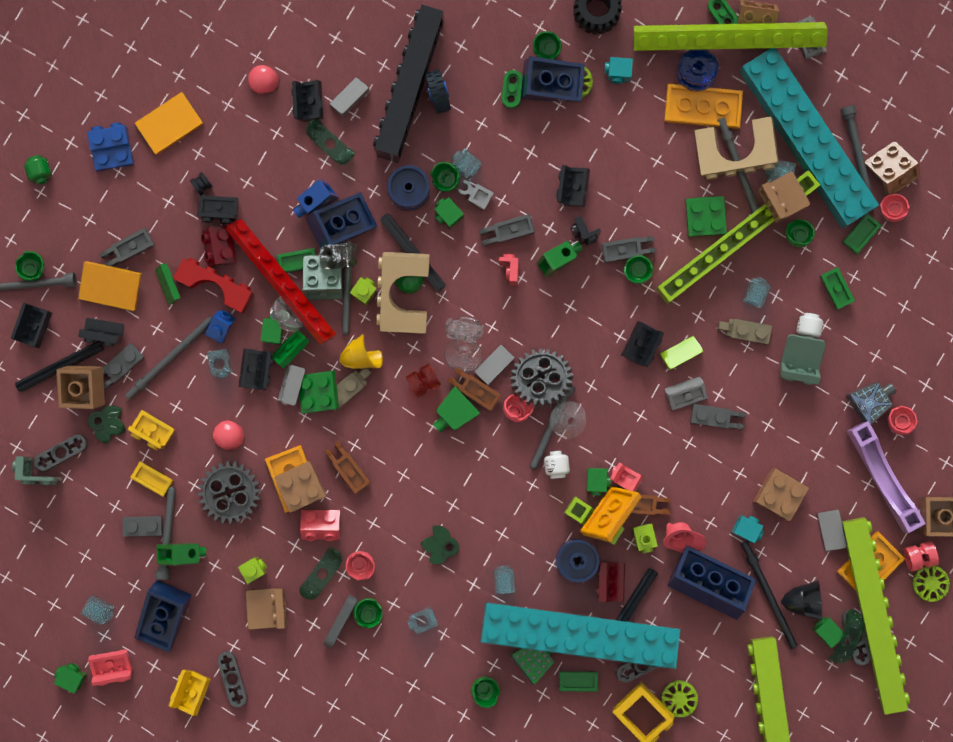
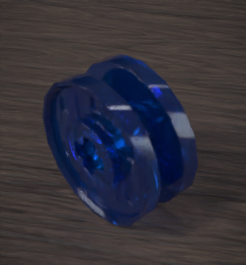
[677,49,719,92]

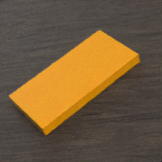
[664,84,743,129]

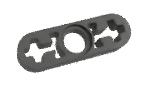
[34,435,88,471]
[323,595,358,649]
[841,609,871,665]
[218,651,248,707]
[616,662,659,682]

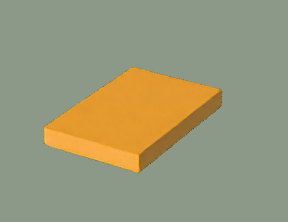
[135,92,203,155]
[78,261,142,311]
[265,445,308,513]
[580,486,642,542]
[836,531,905,591]

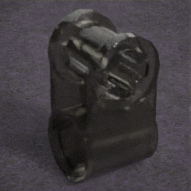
[319,243,357,270]

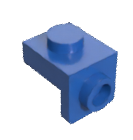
[205,310,236,344]

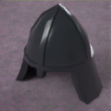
[781,579,822,620]

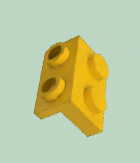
[128,410,176,450]
[169,670,211,716]

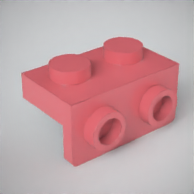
[300,510,340,541]
[88,649,133,686]

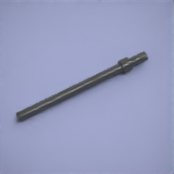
[718,117,759,213]
[125,316,211,400]

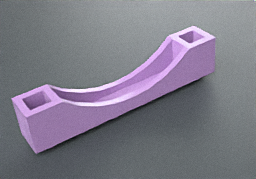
[846,421,926,533]

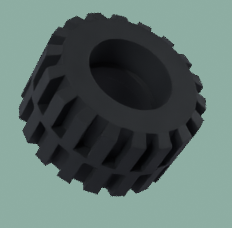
[573,0,622,35]

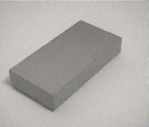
[474,345,514,385]

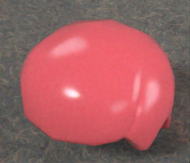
[248,65,279,94]
[880,193,910,223]
[503,394,534,422]
[887,406,918,435]
[213,420,245,451]
[346,551,375,581]

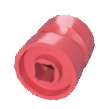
[903,541,939,572]

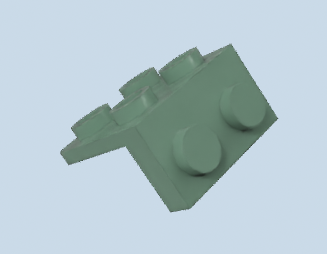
[779,334,826,385]
[12,456,62,485]

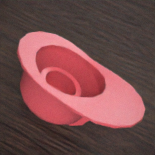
[663,522,706,553]

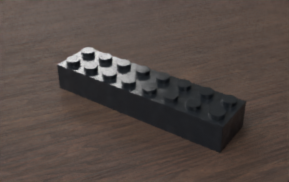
[373,4,444,163]

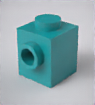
[604,57,633,84]
[731,515,764,543]

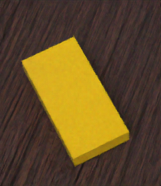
[130,461,174,497]

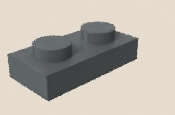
[123,516,163,537]

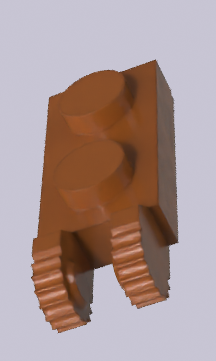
[447,367,502,411]
[325,441,371,494]
[631,495,671,515]

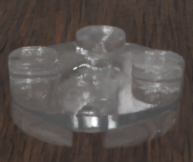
[270,296,304,332]
[445,317,484,343]

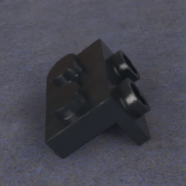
[291,80,324,122]
[556,165,590,207]
[197,195,239,224]
[570,216,601,246]
[11,303,53,349]
[78,318,124,347]
[621,321,664,367]
[238,349,273,390]

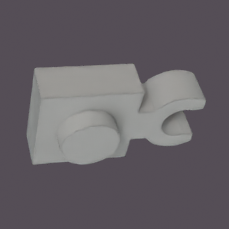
[458,180,494,211]

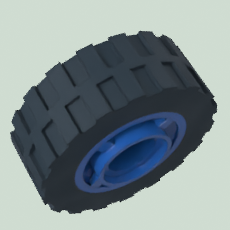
[425,69,451,114]

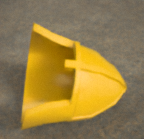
[339,334,383,369]

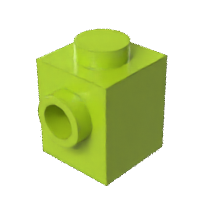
[350,277,378,306]
[632,523,657,553]
[238,556,267,584]

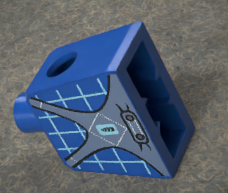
[293,179,339,218]

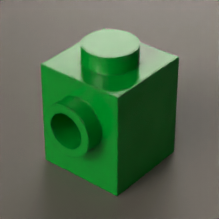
[434,197,464,229]
[586,468,611,496]
[53,663,87,694]

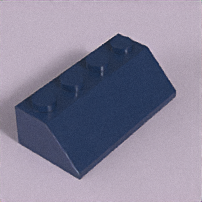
[667,545,756,620]

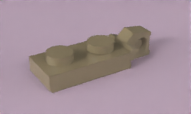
[717,319,772,345]
[334,368,372,412]

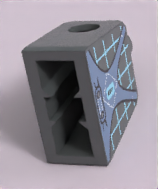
[846,382,896,425]

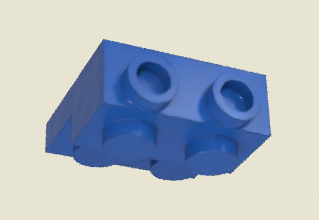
[87,122,134,172]

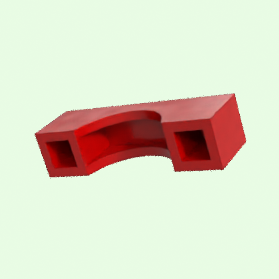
[173,258,254,314]

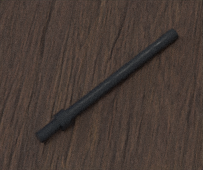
[741,541,798,649]

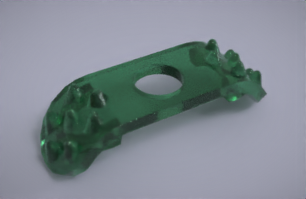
[306,119,355,165]
[299,547,343,600]
[829,609,864,664]

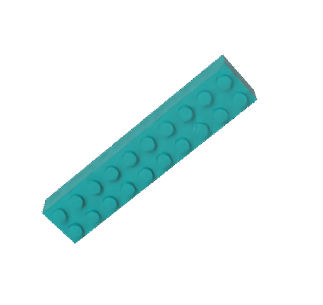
[739,48,879,229]
[480,603,680,669]

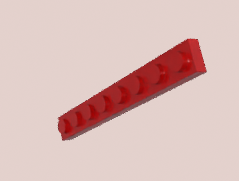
[226,219,336,345]

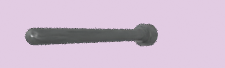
[840,105,872,193]
[341,243,357,335]
[0,272,77,291]
[530,386,576,470]
[154,487,176,580]

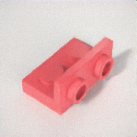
[499,254,519,286]

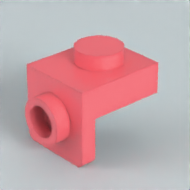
[610,463,643,492]

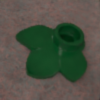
[88,406,126,443]
[421,525,459,564]

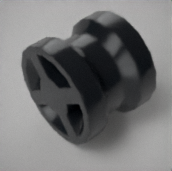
[189,172,213,195]

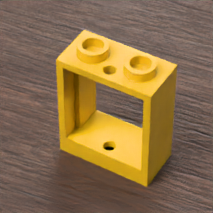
[613,682,674,742]

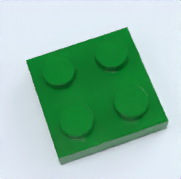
[685,196,727,237]
[299,371,339,414]

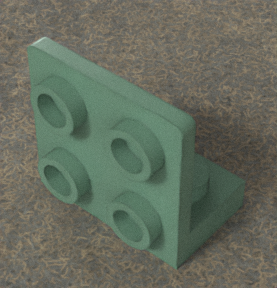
[303,255,343,300]

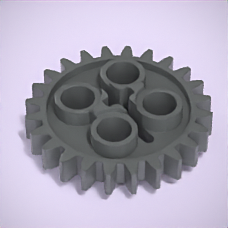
[510,348,573,409]
[198,461,261,524]

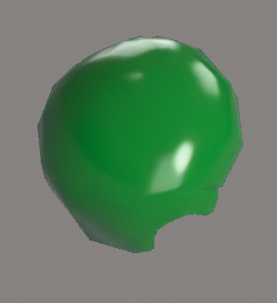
[533,31,562,60]
[430,162,461,192]
[785,219,815,248]
[15,251,45,281]
[624,255,653,284]
[394,276,423,294]
[353,598,383,629]
[470,676,500,708]

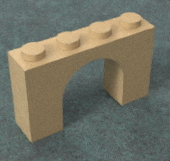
[695,117,779,180]
[376,252,430,333]

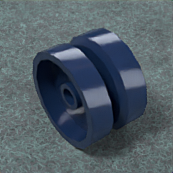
[387,165,430,211]
[555,539,600,583]

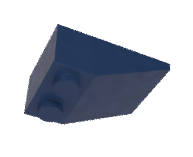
[521,56,585,102]
[305,192,377,253]
[134,580,192,653]

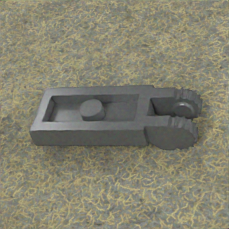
[479,214,535,246]
[99,228,155,267]
[601,236,657,263]
[103,343,145,391]
[690,404,746,430]

